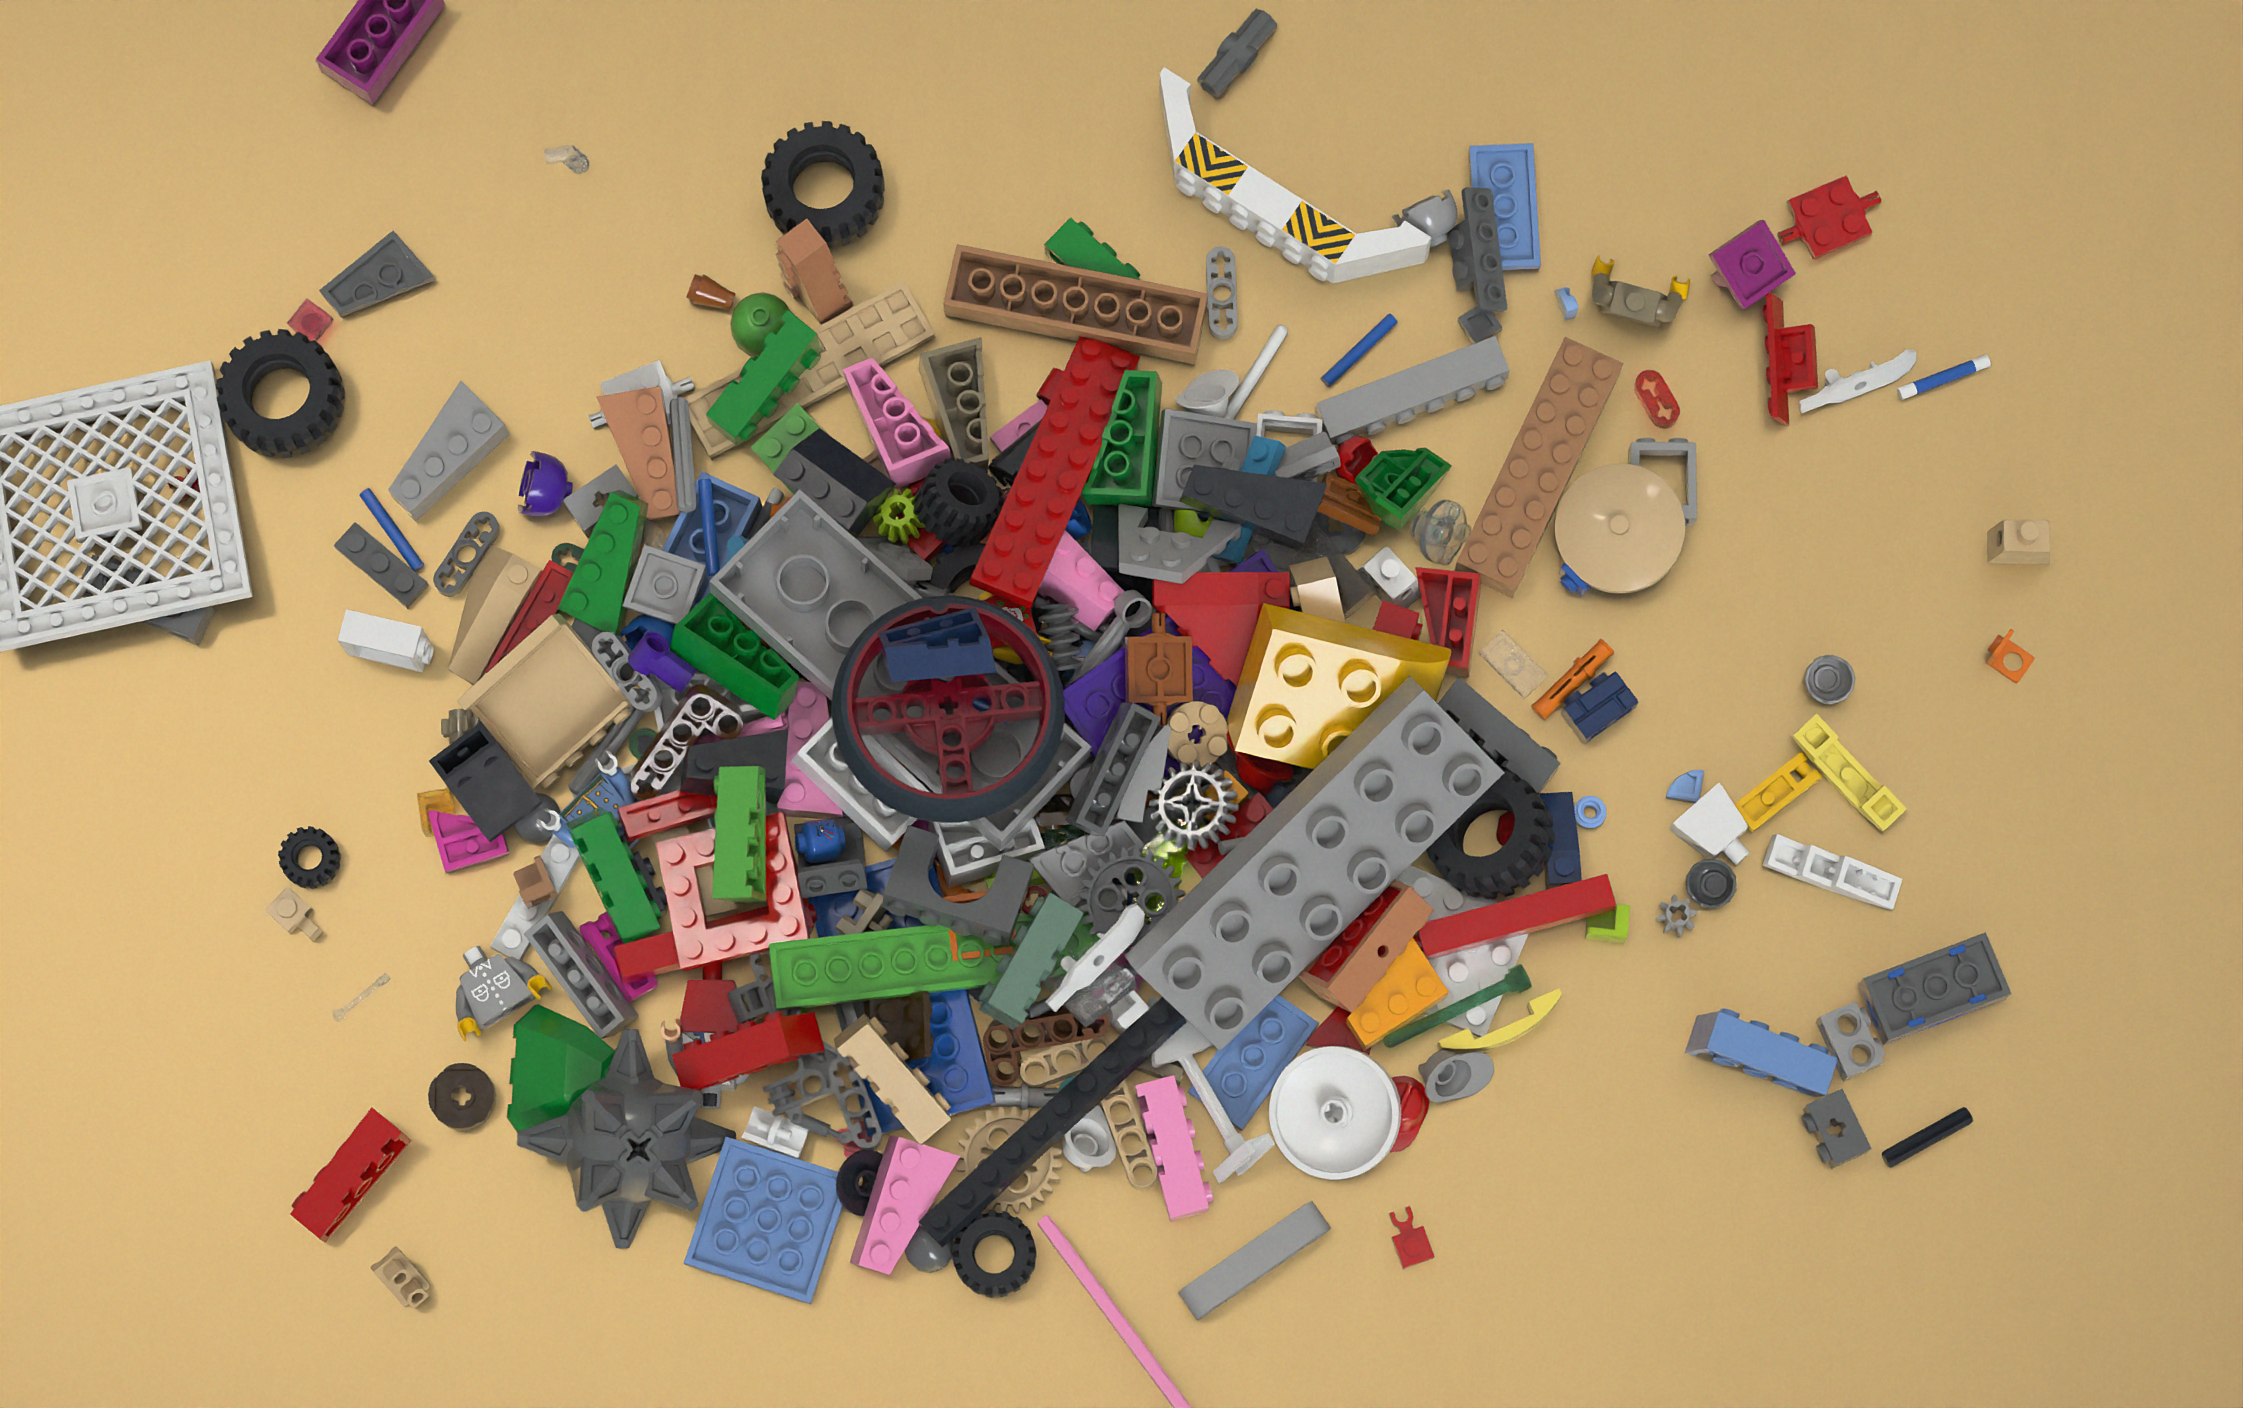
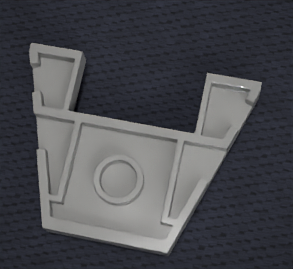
[1118,504,1241,584]

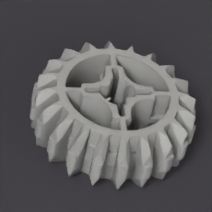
[1149,761,1239,850]

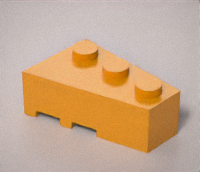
[1346,937,1449,1051]

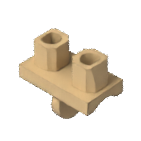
[370,1246,430,1308]

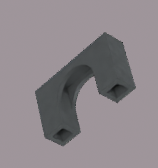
[882,825,1034,947]

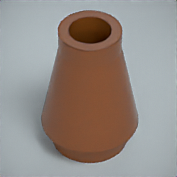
[686,274,736,311]

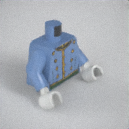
[537,751,639,850]

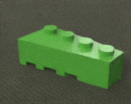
[712,766,766,902]

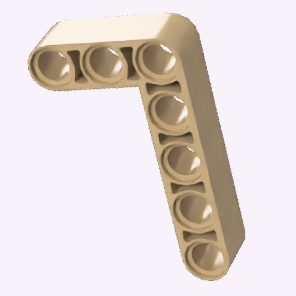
[1020,1035,1157,1190]

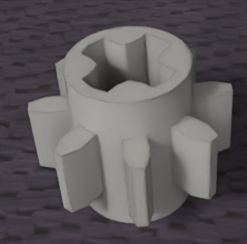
[1656,895,1698,937]

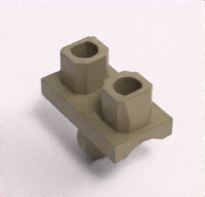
[835,889,893,935]

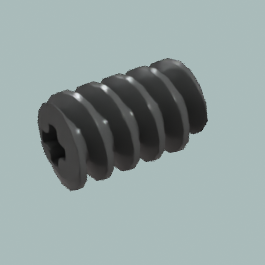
[1037,603,1082,671]

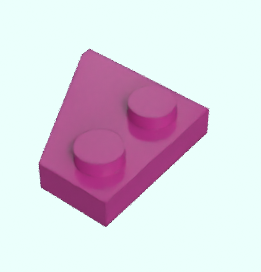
[428,810,509,873]

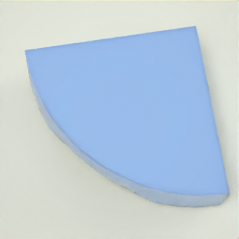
[1554,287,1579,320]
[1666,770,1704,803]

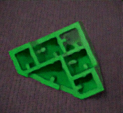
[507,1004,615,1132]

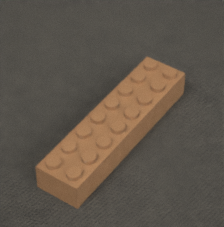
[943,244,1208,365]
[1454,337,1624,598]

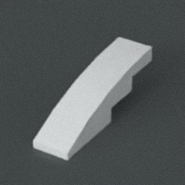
[1763,834,1903,910]

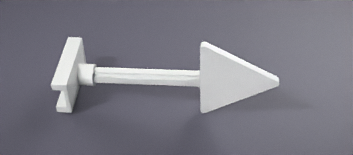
[1148,996,1275,1183]

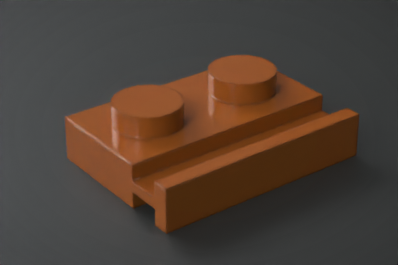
[1317,472,1381,536]

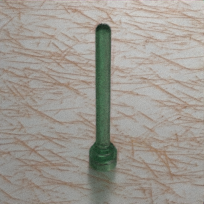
[1383,964,1532,1048]

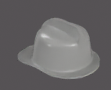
[1418,1049,1494,1103]

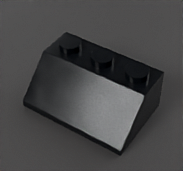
[773,428,896,536]

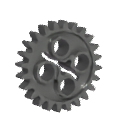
[1078,847,1186,955]

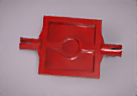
[1777,175,1882,259]

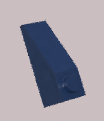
[1539,792,1582,890]

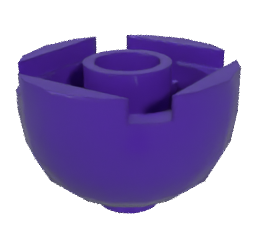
[518,451,573,517]

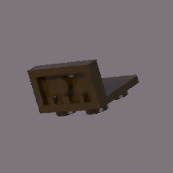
[864,991,934,1062]

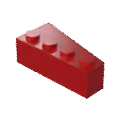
[290,1107,412,1243]

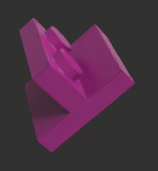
[1709,220,1796,309]

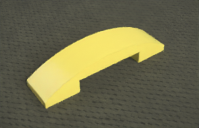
[1792,713,1907,832]
[1437,988,1562,1054]

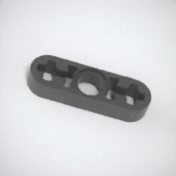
[433,512,500,597]

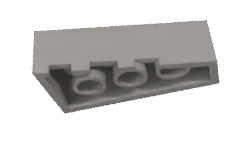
[388,381,510,522]

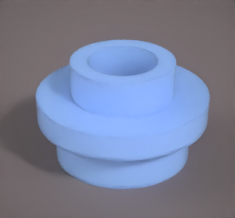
[1574,796,1606,828]

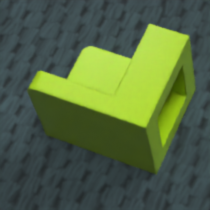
[1585,904,1630,943]

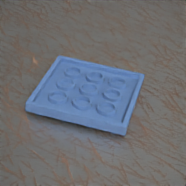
[684,1137,843,1304]

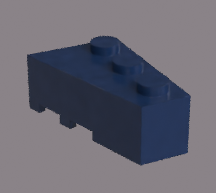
[878,607,996,682]

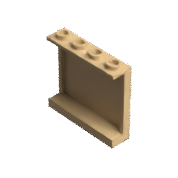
[456,614,632,789]

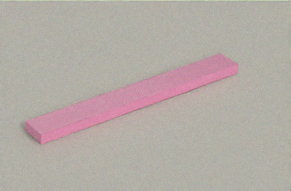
[1037,1215,1191,1408]

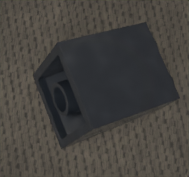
[1091,505,1158,608]

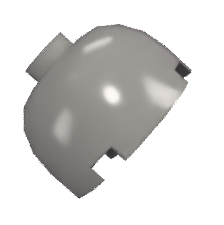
[1392,189,1457,247]

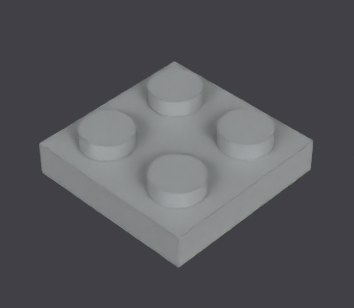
[623,545,707,625]

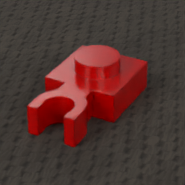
[1389,1206,1435,1269]

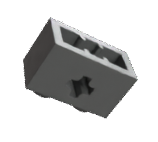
[1801,1089,1872,1169]

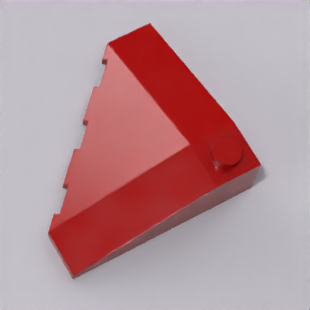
[1152,572,1290,687]

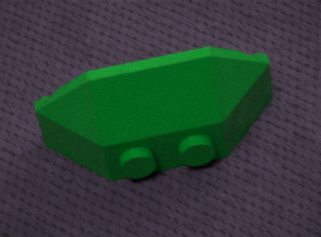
[1355,448,1452,531]

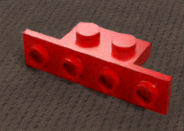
[1763,293,1818,425]

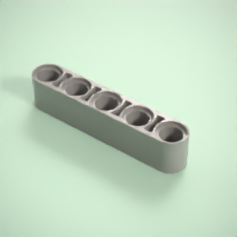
[1178,1201,1331,1320]

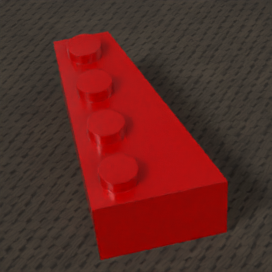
[672,1011,825,1091]

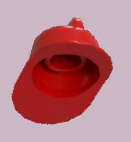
[1226,731,1294,794]
[1389,1075,1430,1153]

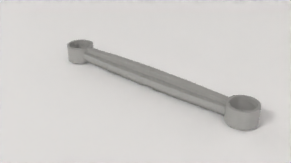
[1064,590,1152,724]

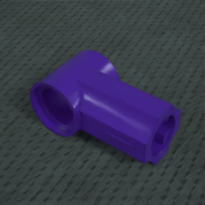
[628,631,697,693]

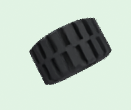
[914,458,1004,547]
[952,1210,1037,1298]

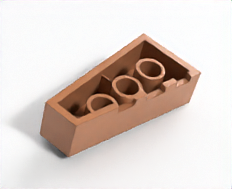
[775,219,854,325]
[596,386,681,521]

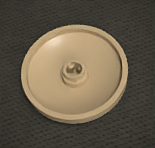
[1555,463,1685,594]

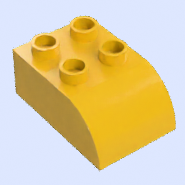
[1226,603,1451,769]

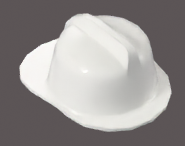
[1176,369,1240,418]
[1062,1105,1116,1172]

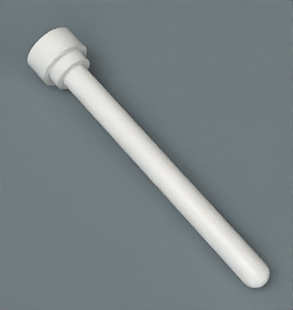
[1224,325,1288,419]

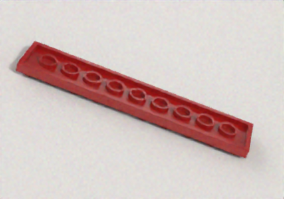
[969,336,1140,609]

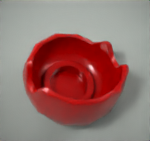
[1335,436,1378,485]

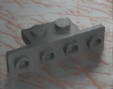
[1448,187,1508,312]

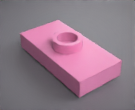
[990,399,1047,452]

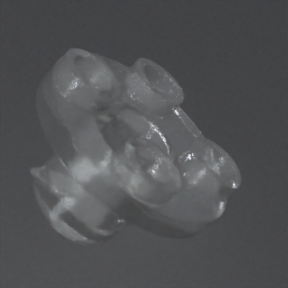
[1410,499,1471,566]

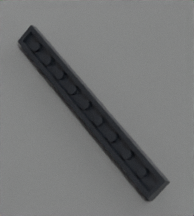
[918,996,1187,1248]

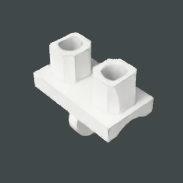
[742,1106,810,1159]

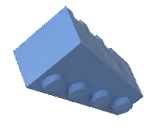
[1685,1008,1838,1097]

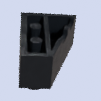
[680,729,788,804]

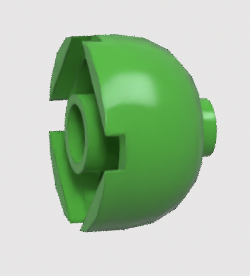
[730,292,791,357]

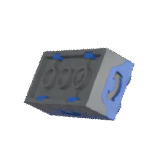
[1858,932,2011,1045]

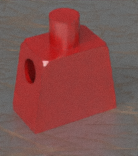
[680,962,738,1036]

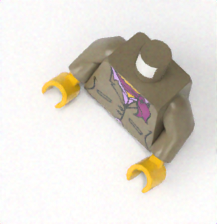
[1591,255,1690,327]

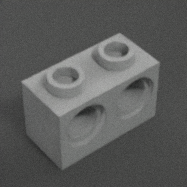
[1816,1001,1885,1082]

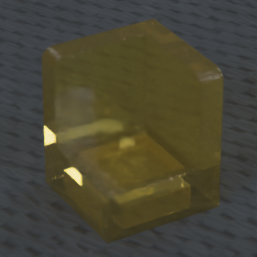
[417,788,456,837]

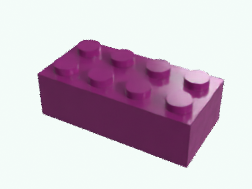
[315,0,445,105]

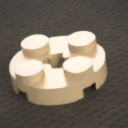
[1166,701,1228,767]

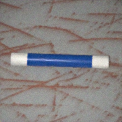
[1897,354,1991,400]

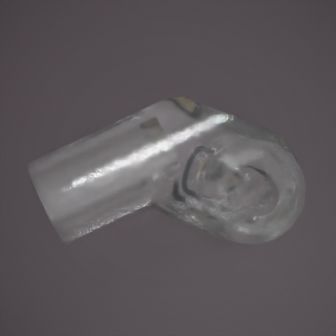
[544,145,589,174]

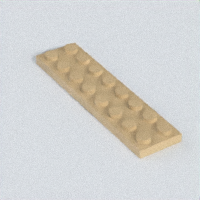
[684,280,935,459]

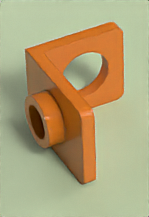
[1986,629,2034,683]

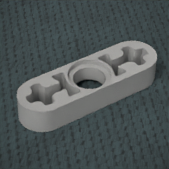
[1206,246,1238,340]
[592,632,663,712]

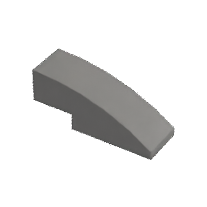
[1113,726,1171,822]

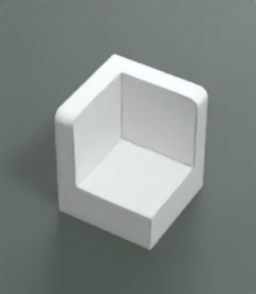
[1098,979,1150,1034]

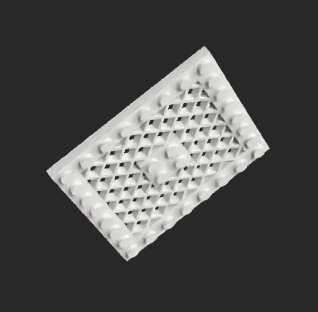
[0,360,253,652]

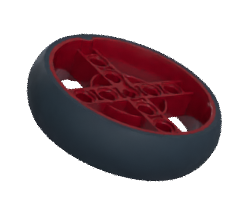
[831,595,1065,823]

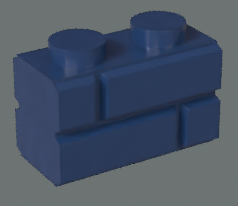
[1561,672,1638,744]

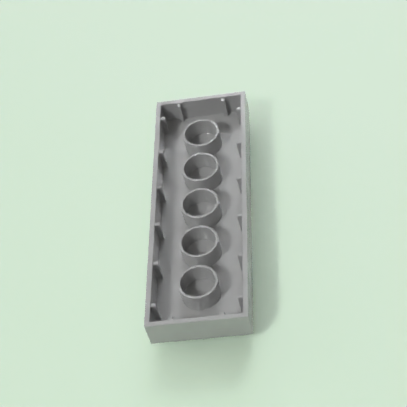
[709,489,1091,851]
[1125,676,1504,1051]

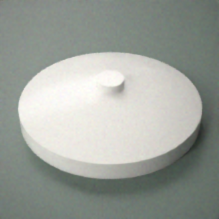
[1269,1046,1401,1180]

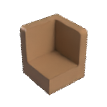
[513,855,558,909]

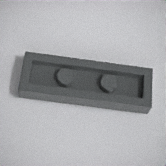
[334,522,429,609]

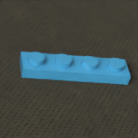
[1211,435,1286,564]

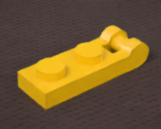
[1734,752,1822,833]

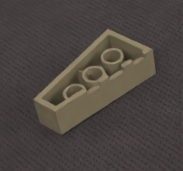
[919,337,989,471]

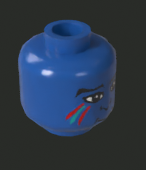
[795,819,845,863]

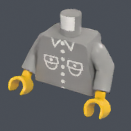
[456,946,552,1041]

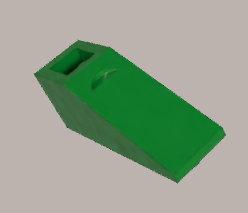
[1044,217,1141,280]

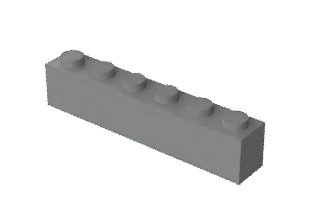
[1315,336,1510,446]

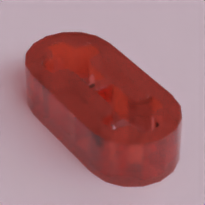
[1634,370,1680,429]

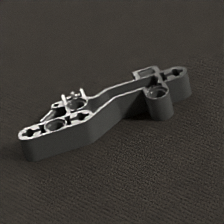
[727,951,883,1150]

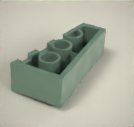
[978,893,1084,1030]

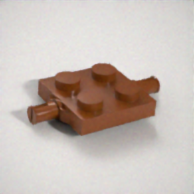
[1125,613,1193,726]

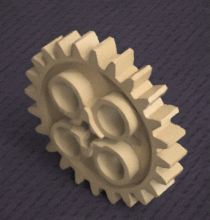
[955,1106,1063,1214]

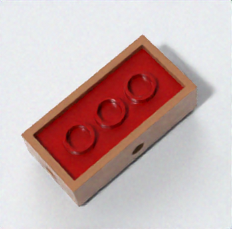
[1298,880,1434,1013]

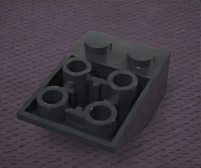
[429,722,543,843]

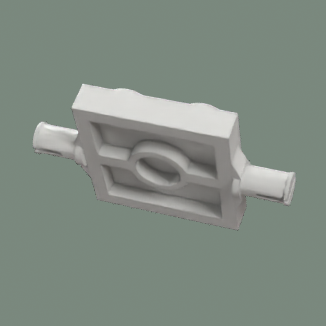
[589,360,695,428]

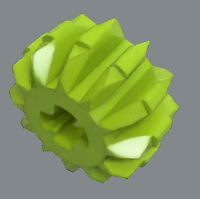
[873,488,925,544]

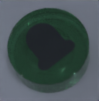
[629,728,662,760]

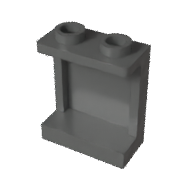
[794,816,868,898]

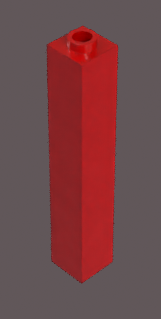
[1413,874,1616,960]
[613,898,817,984]

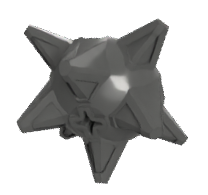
[517,1029,736,1248]

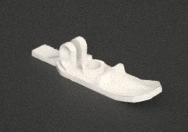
[1799,349,1916,413]
[1045,904,1145,1012]

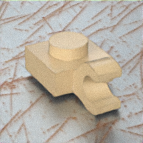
[265,886,323,942]

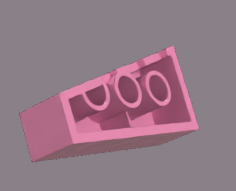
[843,357,952,489]
[850,1135,960,1275]

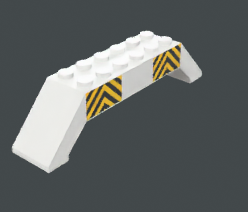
[1160,67,1431,283]

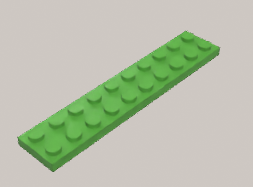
[768,908,1106,1011]

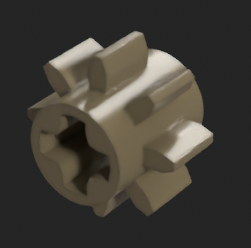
[441,709,481,744]

